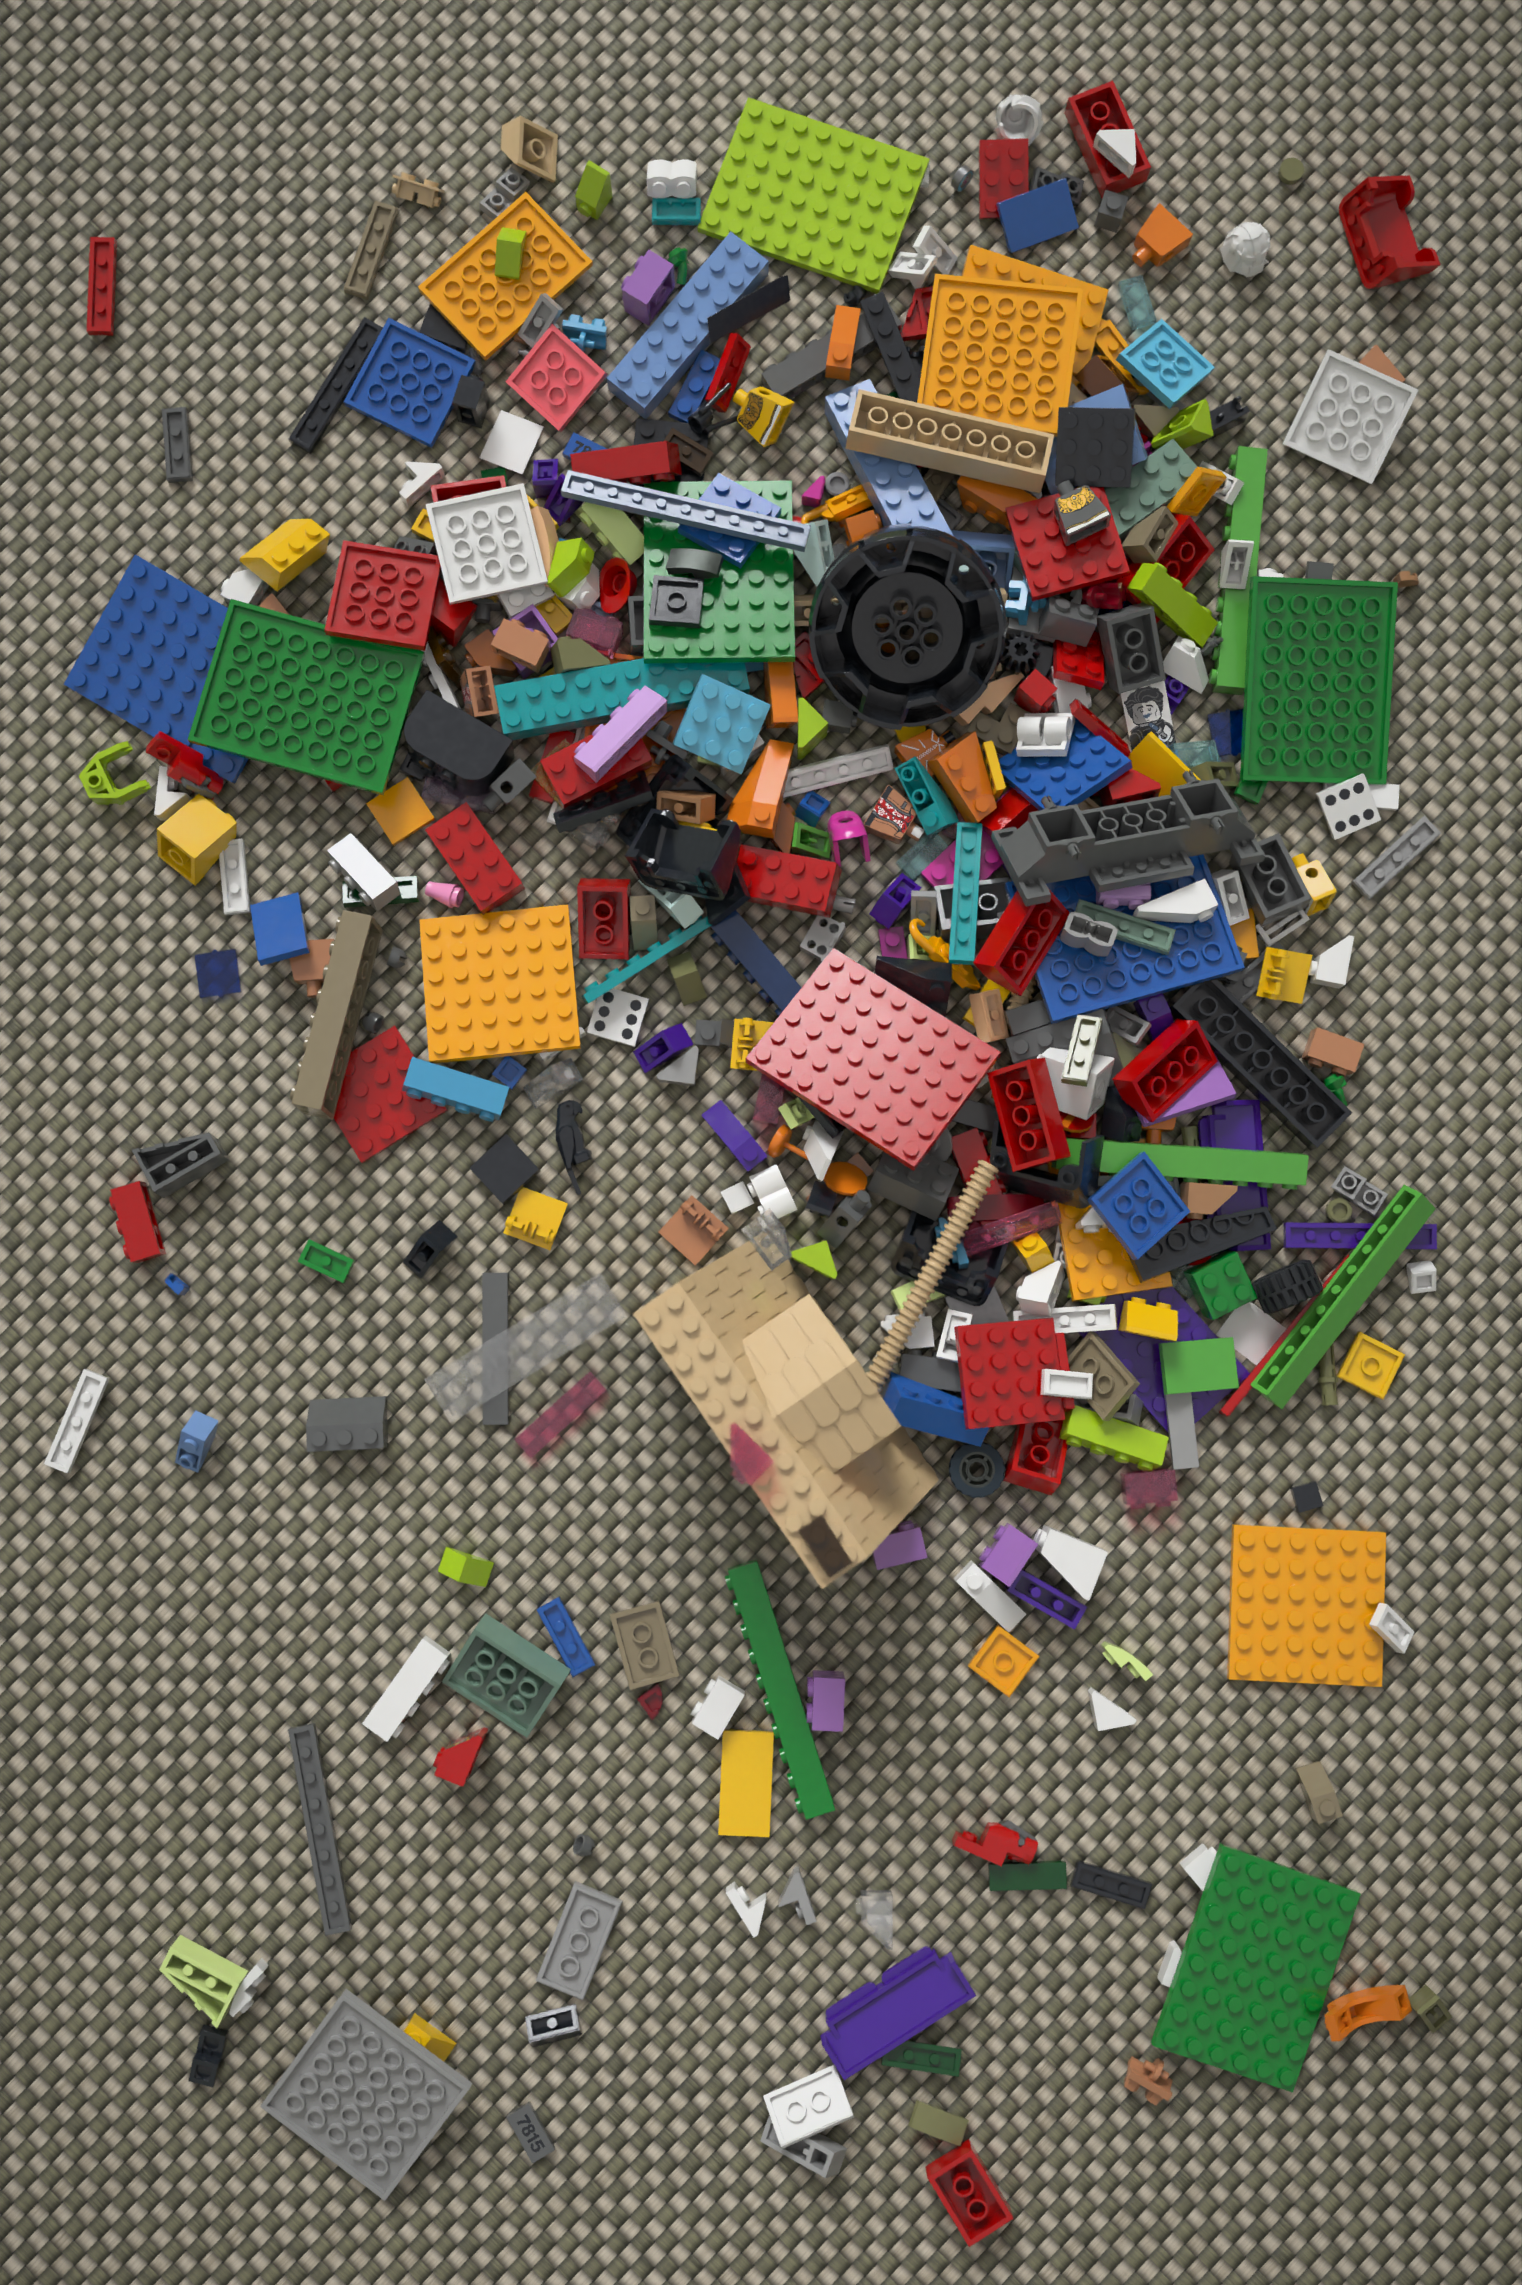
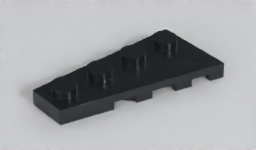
[553,770,654,833]
[705,818,751,926]

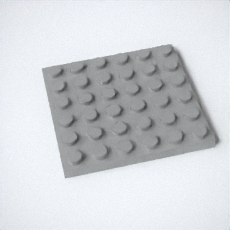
[260,1989,472,2201]

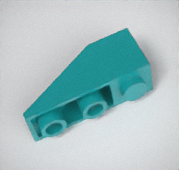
[894,756,959,835]

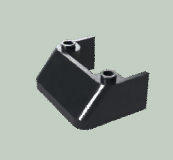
[990,1119,1104,1209]

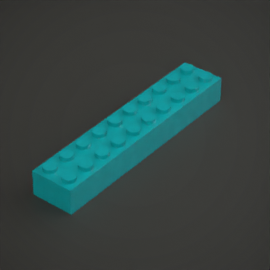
[494,658,750,740]

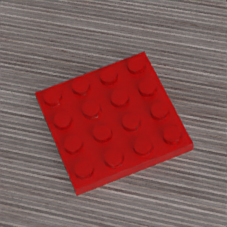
[1005,487,1130,601]
[324,540,441,651]
[334,1025,448,1163]
[954,1318,1065,1429]

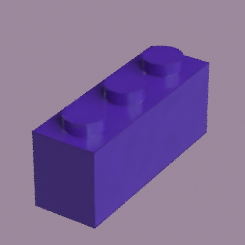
[1004,1569,1087,1630]

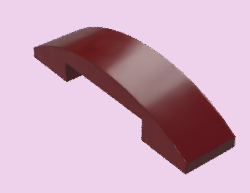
[947,1194,1045,1222]

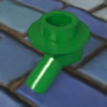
[667,247,689,285]
[1323,1074,1347,1107]

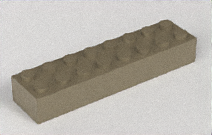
[290,910,383,1120]

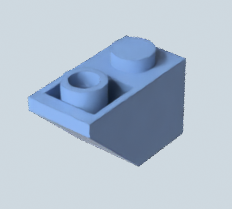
[175,1410,218,1473]

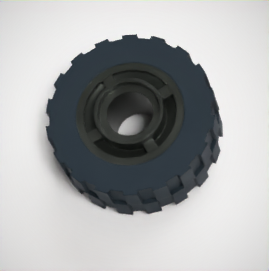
[949,1442,1005,1498]

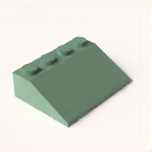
[442,1613,571,1738]

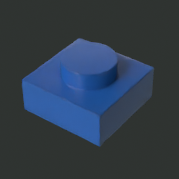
[492,1056,528,1090]

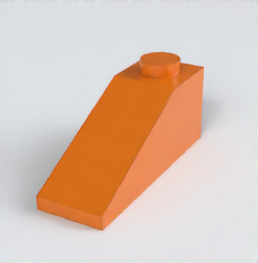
[825,305,861,381]

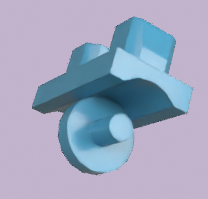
[562,314,607,353]
[1005,576,1048,626]

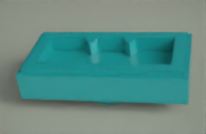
[652,197,701,225]

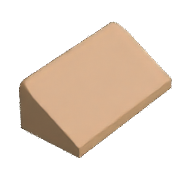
[969,988,1009,1043]

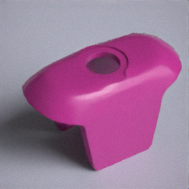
[827,811,871,867]

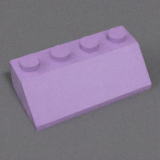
[574,686,667,783]

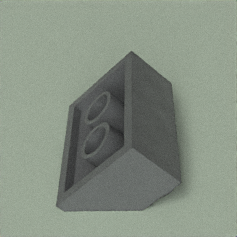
[934,877,1010,943]
[306,1396,388,1452]

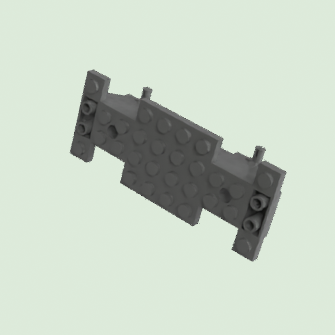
[991,770,1265,906]

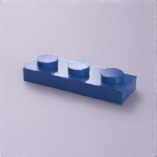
[668,350,720,423]

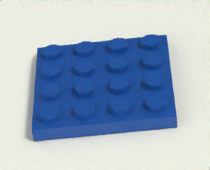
[344,317,476,448]
[999,717,1132,811]

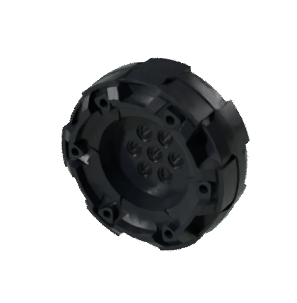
[809,523,1006,730]

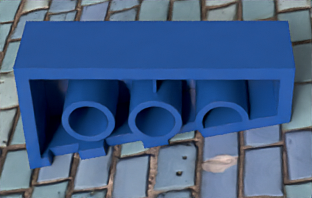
[879,1371,990,1447]

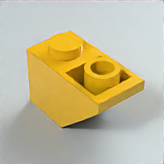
[1003,1220,1055,1274]

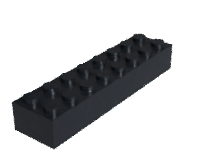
[1170,978,1353,1150]

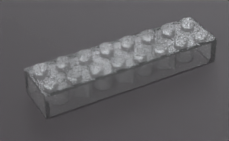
[424,1273,627,1423]

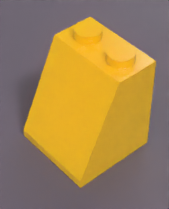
[157,794,237,885]

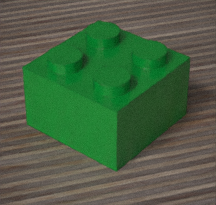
[1183,1250,1257,1320]

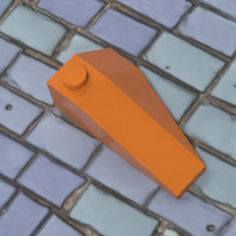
[727,739,794,839]

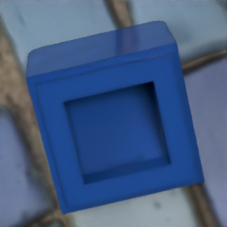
[795,791,831,827]

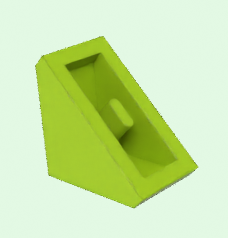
[495,227,527,280]
[438,1546,494,1587]

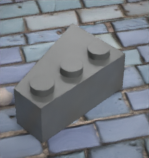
[132,1133,229,1198]

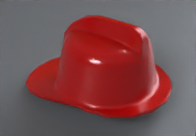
[599,557,637,614]

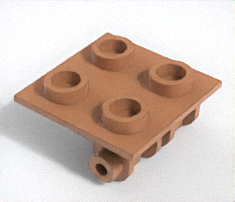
[658,1195,729,1266]

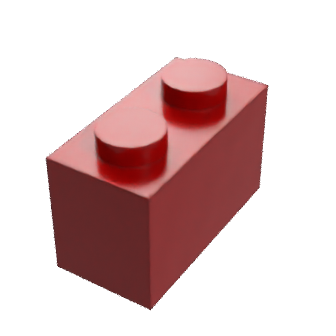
[1013,669,1058,713]

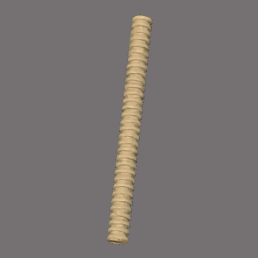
[866,1160,999,1392]

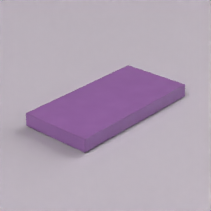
[1134,1053,1237,1127]

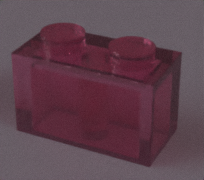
[566,608,623,659]
[753,1073,785,1127]
[1120,1468,1178,1509]

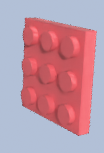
[506,324,608,432]

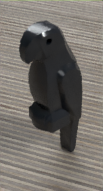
[556,1100,592,1195]

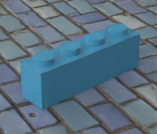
[402,1057,509,1122]

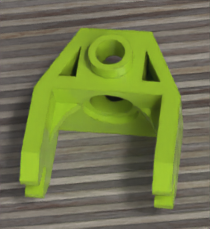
[79,741,151,805]

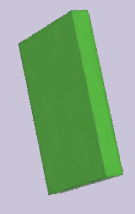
[1159,1337,1239,1395]

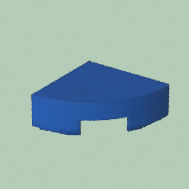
[164,1273,190,1296]

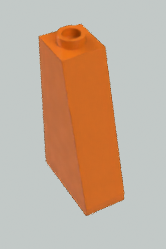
[763,662,798,729]

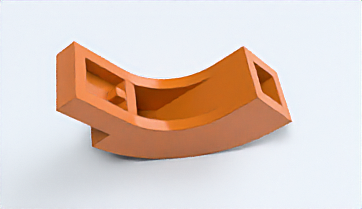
[1324,1985,1412,2041]

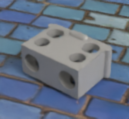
[800,915,846,963]

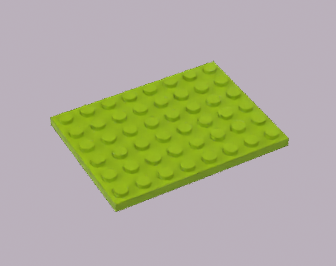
[697,97,930,294]

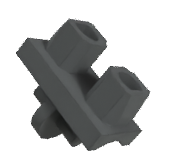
[646,720,690,765]

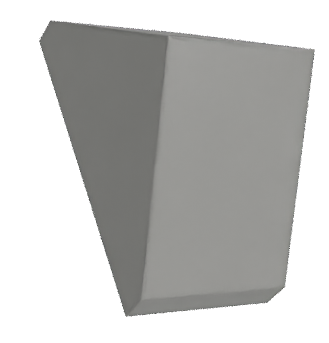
[656,1045,699,1087]

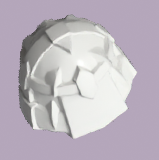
[993,94,1044,146]
[1220,222,1271,277]

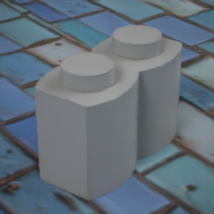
[1060,912,1118,957]

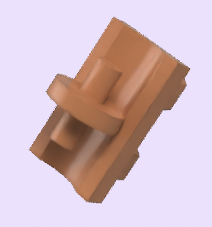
[1124,2056,1172,2105]

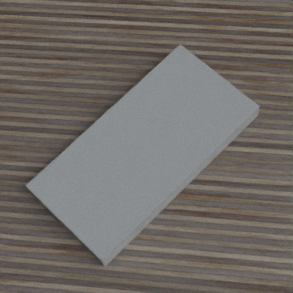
[536,1881,623,2000]

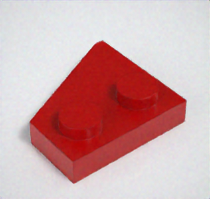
[900,286,933,341]
[793,631,824,699]

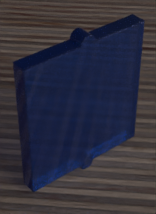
[1207,709,1243,757]
[194,949,242,998]

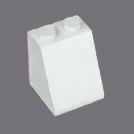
[1037,1047,1115,1120]
[1034,1525,1108,1601]

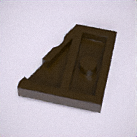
[427,626,462,691]

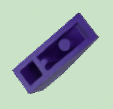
[701,1100,768,1173]

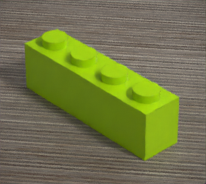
[1127,562,1218,648]
[1059,1405,1169,1472]

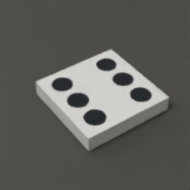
[1316,774,1381,840]
[587,988,649,1047]

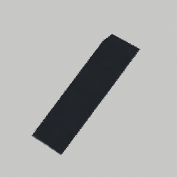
[707,275,790,343]

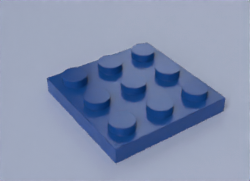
[678,473,781,569]
[1087,1152,1191,1260]

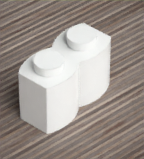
[647,160,697,198]
[747,1164,798,1224]

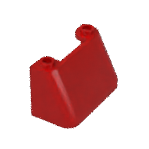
[1339,175,1440,289]

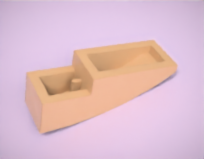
[530,506,559,588]
[954,673,1024,726]

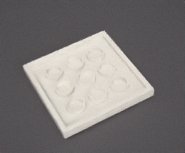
[1282,349,1418,484]
[426,483,548,605]

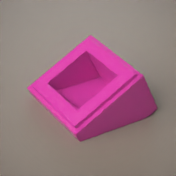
[801,475,826,508]

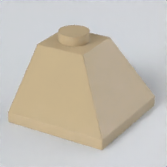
[501,116,558,183]

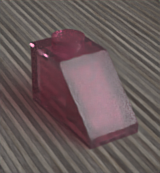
[730,1421,774,1486]

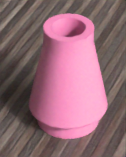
[425,881,464,908]

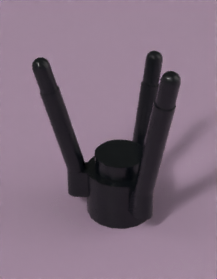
[688,383,738,435]

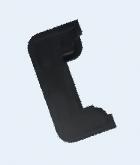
[616,755,734,847]
[625,808,742,901]
[891,1211,1011,1306]

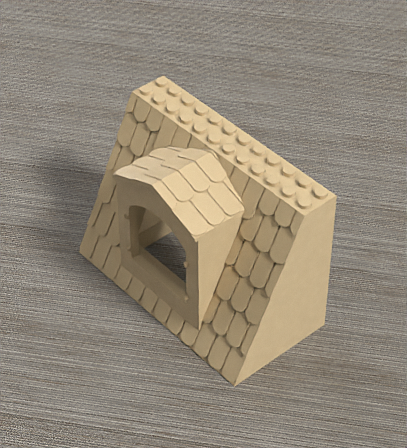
[633,1231,939,1589]

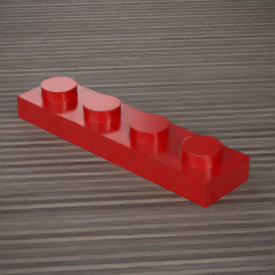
[86,237,117,336]

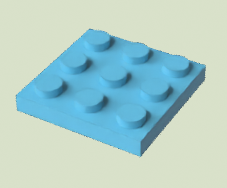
[1116,319,1215,409]
[672,674,771,774]

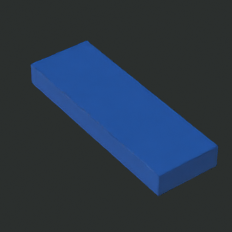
[536,1596,596,1677]

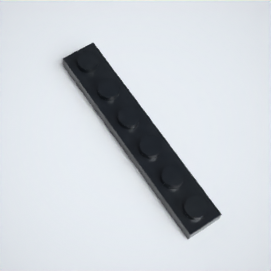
[860,292,920,402]

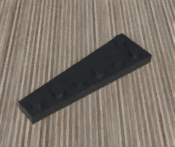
[1127,1206,1277,1283]

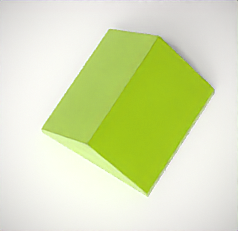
[1151,399,1213,449]
[797,698,828,760]
[789,1240,838,1280]

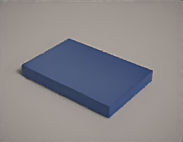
[996,178,1079,253]
[250,892,310,966]

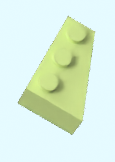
[574,502,644,566]
[159,1935,248,2028]

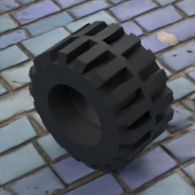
[1252,1260,1323,1314]

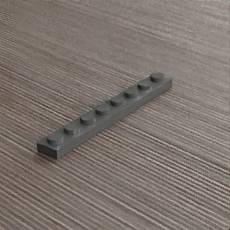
[288,1723,352,1936]

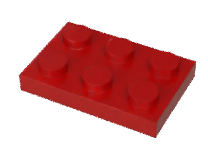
[979,138,1028,219]
[1053,631,1104,690]

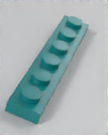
[948,822,982,965]
[581,915,711,1005]

